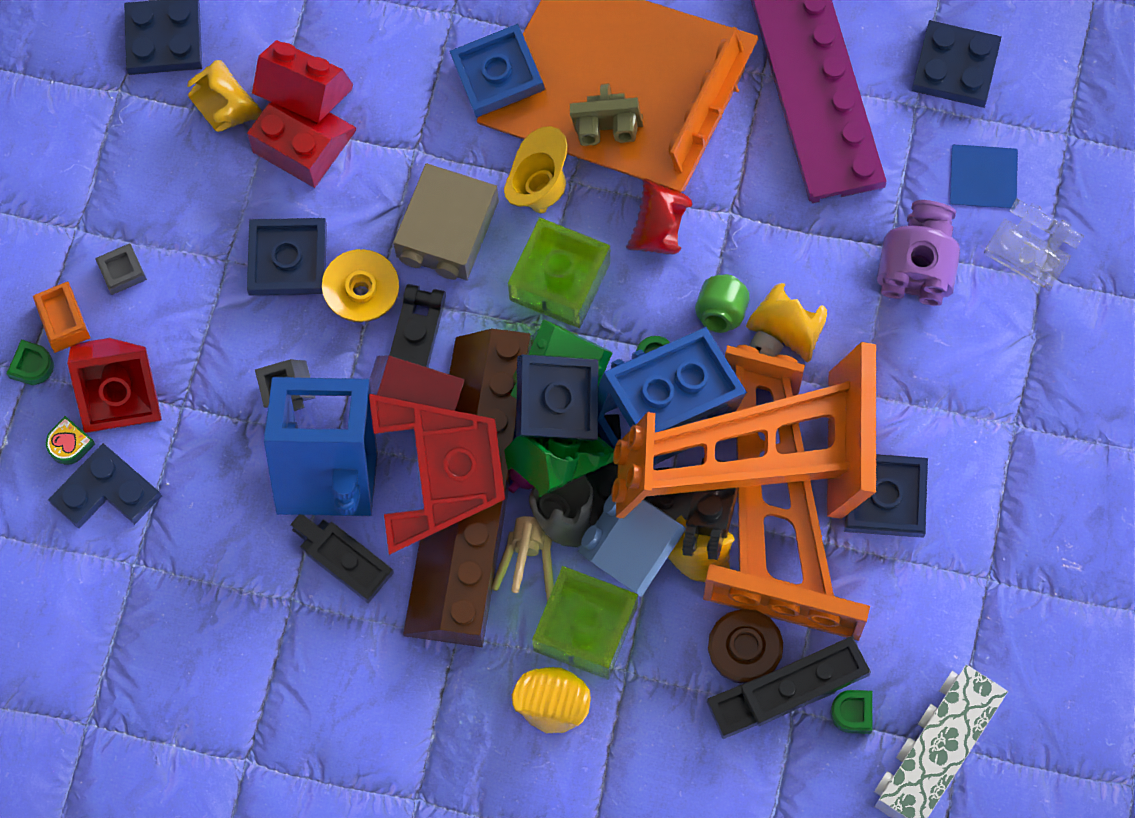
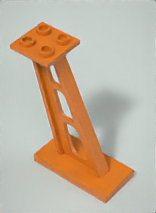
[612,342,876,519]
[703,345,870,641]

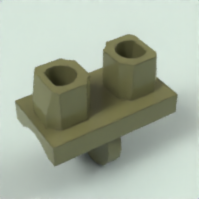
[570,84,643,146]

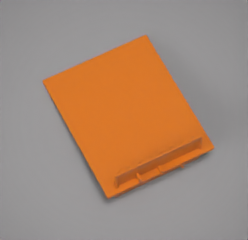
[477,0,758,192]

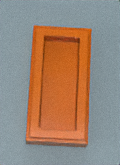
[33,281,91,353]

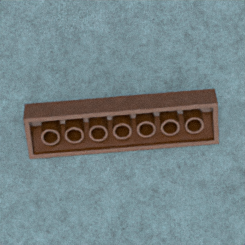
[403,328,531,647]

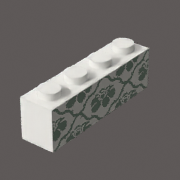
[874,664,1008,818]

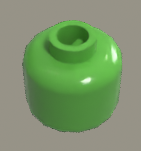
[695,274,750,333]

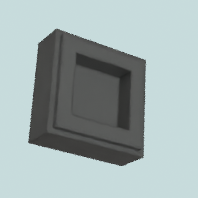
[95,243,147,295]

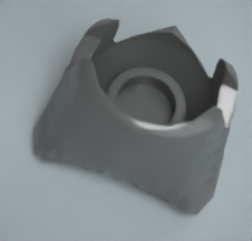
[529,475,593,547]

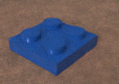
[449,24,545,118]

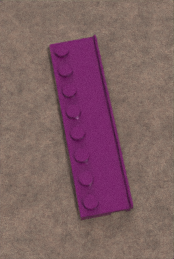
[751,0,887,204]

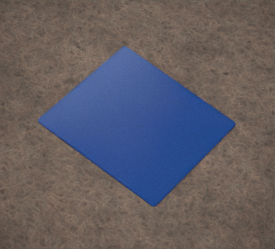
[950,144,1018,209]

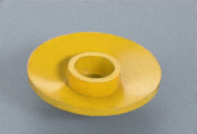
[322,249,399,322]

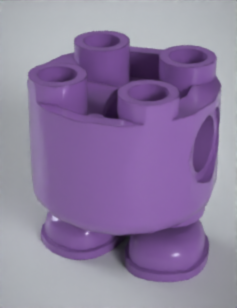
[877,200,960,306]

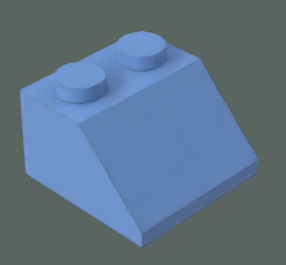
[578,494,686,597]

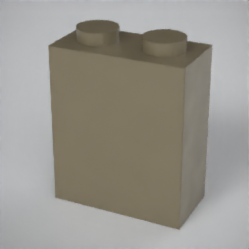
[393,163,499,280]

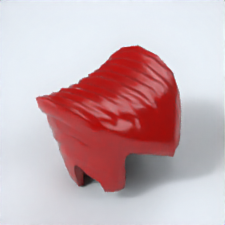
[626,178,692,254]

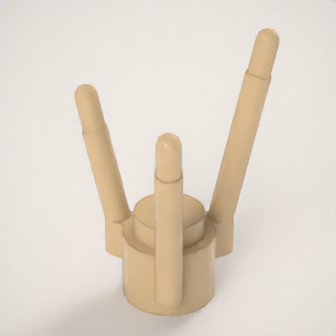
[492,516,555,607]

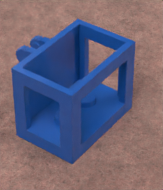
[598,327,747,466]
[264,377,378,516]

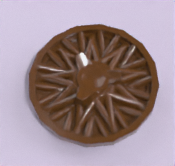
[708,609,784,683]

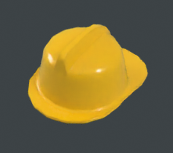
[504,126,568,214]

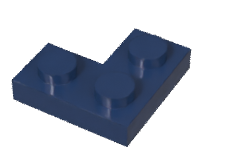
[48,443,162,528]

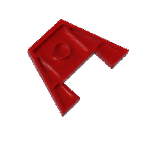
[369,394,505,555]

